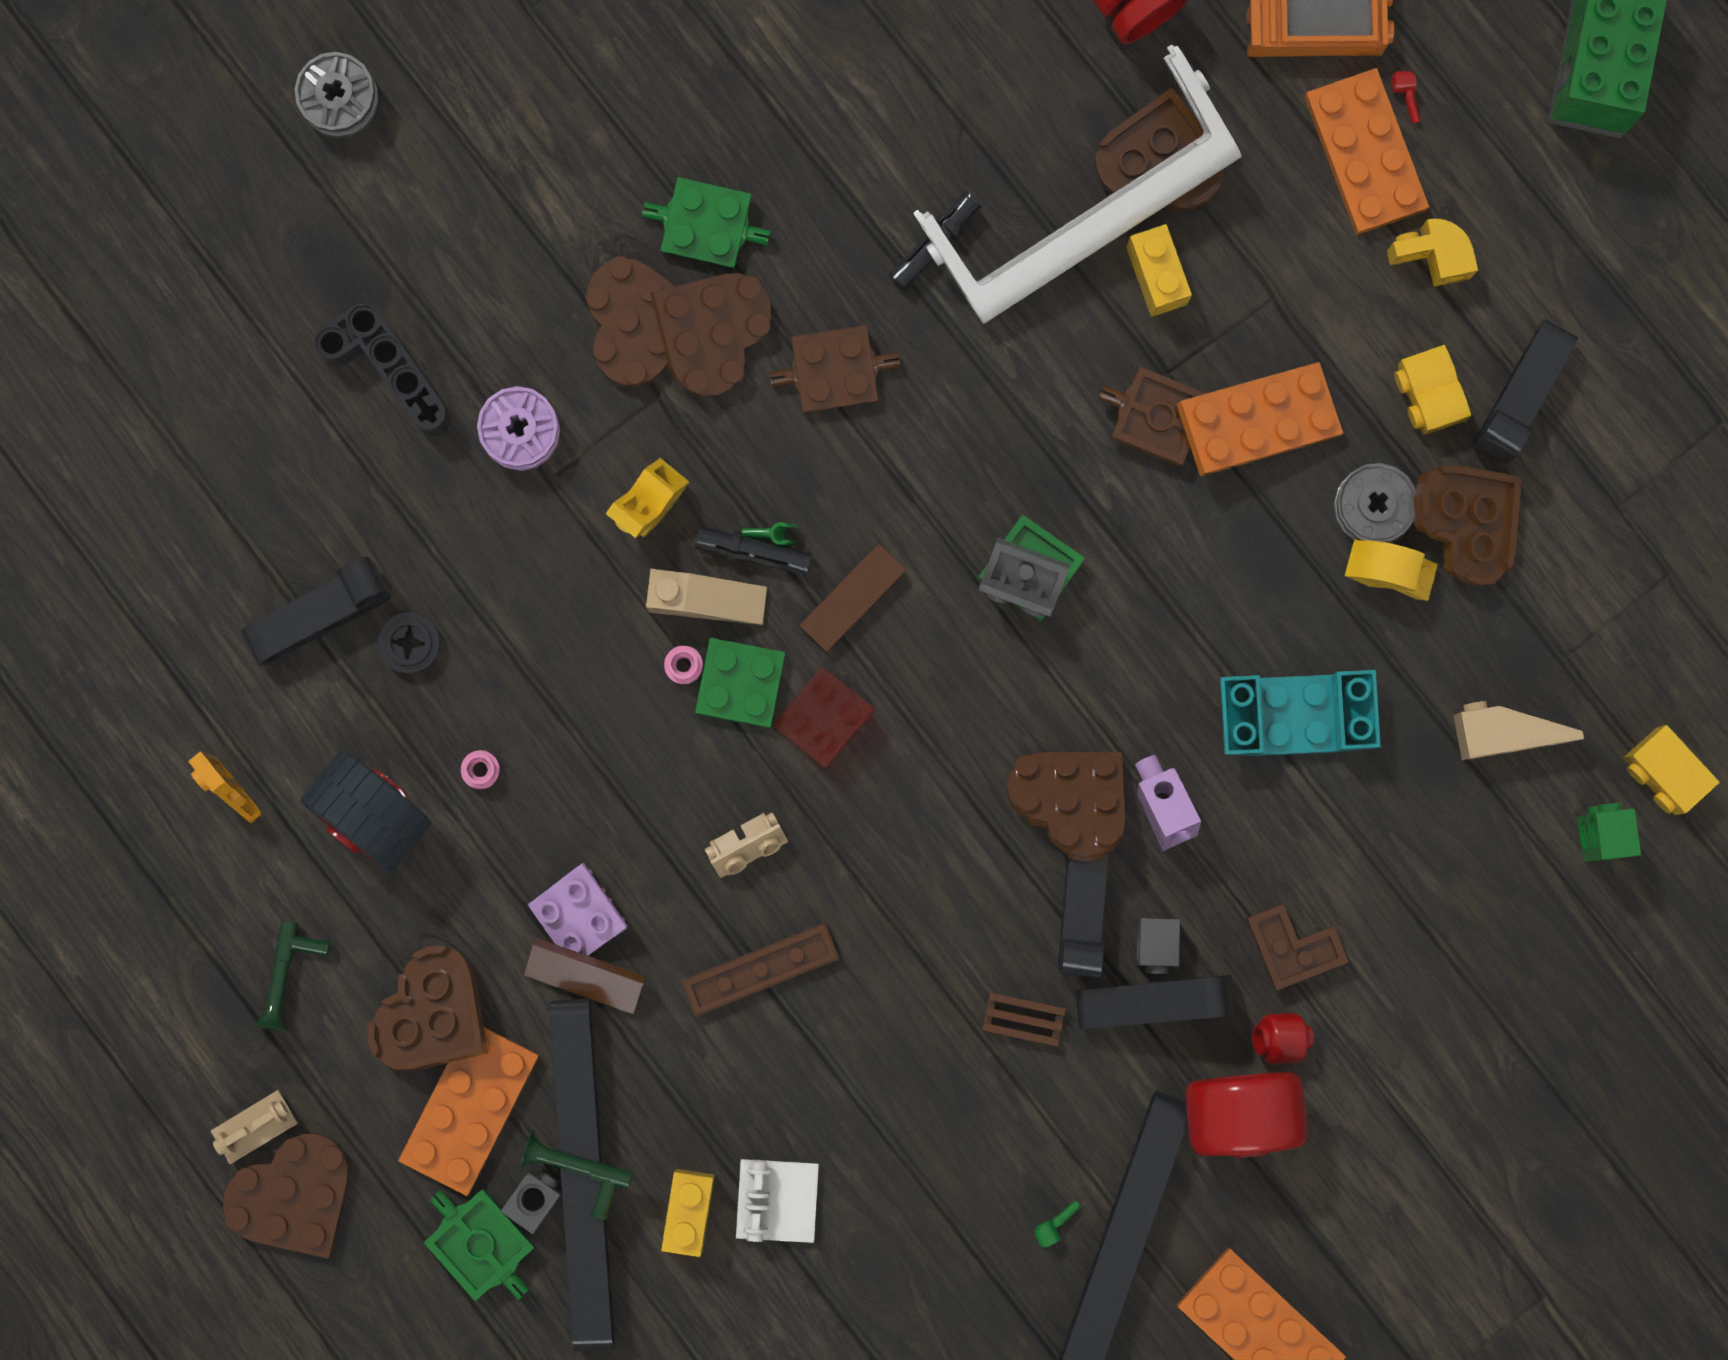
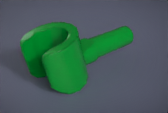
[742,522,798,546]
[1035,1200,1081,1247]

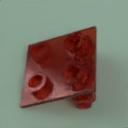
[773,667,876,768]

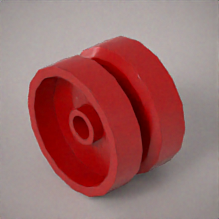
[1092,0,1189,45]

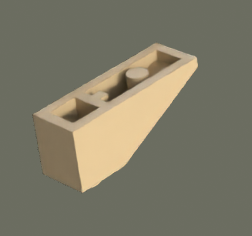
[646,569,767,625]
[1453,701,1584,761]

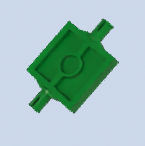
[642,177,771,270]
[423,1188,536,1301]

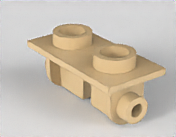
[705,812,788,878]
[211,1090,298,1164]

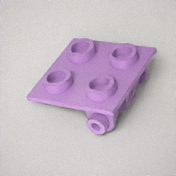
[528,863,628,956]

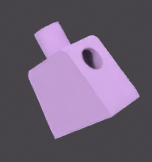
[1135,755,1201,851]

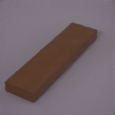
[681,923,839,1017]

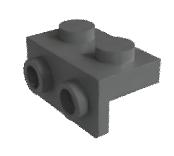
[979,538,1070,617]

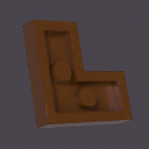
[1246,904,1349,991]

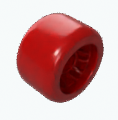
[1185,1072,1308,1158]

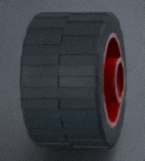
[300,750,432,873]

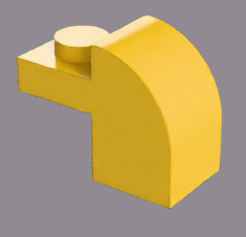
[1387,219,1478,287]
[606,458,689,538]
[1345,539,1438,601]

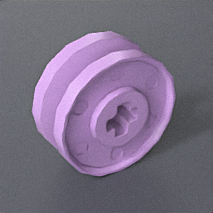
[477,386,561,471]

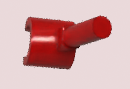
[1391,71,1421,124]

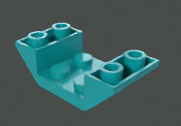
[1220,670,1381,756]

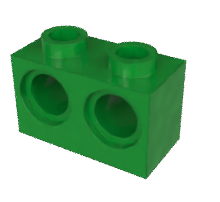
[1577,802,1641,862]

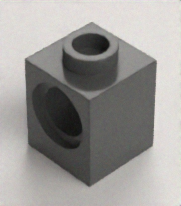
[1136,918,1180,974]
[501,1169,562,1234]

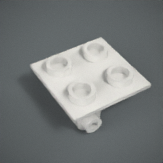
[736,1159,819,1243]

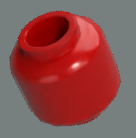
[1252,1012,1314,1065]

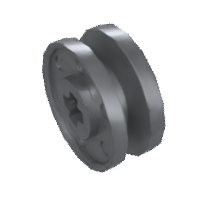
[294,52,380,139]
[1333,463,1416,543]

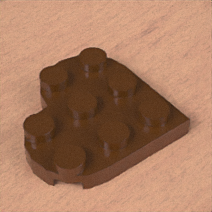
[1094,88,1223,212]
[586,256,675,387]
[650,273,771,396]
[1414,465,1522,586]
[1007,752,1125,862]
[367,946,488,1071]
[223,1133,350,1259]

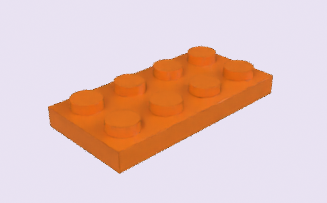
[1304,68,1429,235]
[1176,362,1343,477]
[398,1027,540,1196]
[1176,1247,1346,1360]

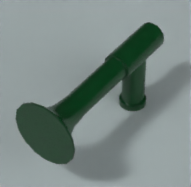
[250,921,331,1032]
[520,1130,633,1220]

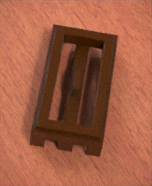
[982,992,1066,1047]

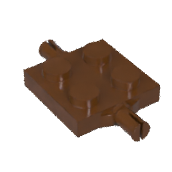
[770,325,900,413]
[1097,366,1207,467]

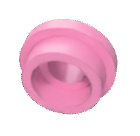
[664,646,703,684]
[461,750,500,789]

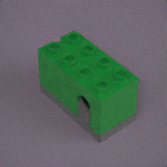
[1547,0,1667,138]

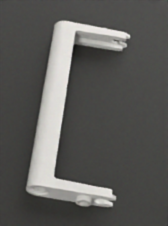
[913,45,1242,324]

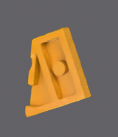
[188,751,263,823]

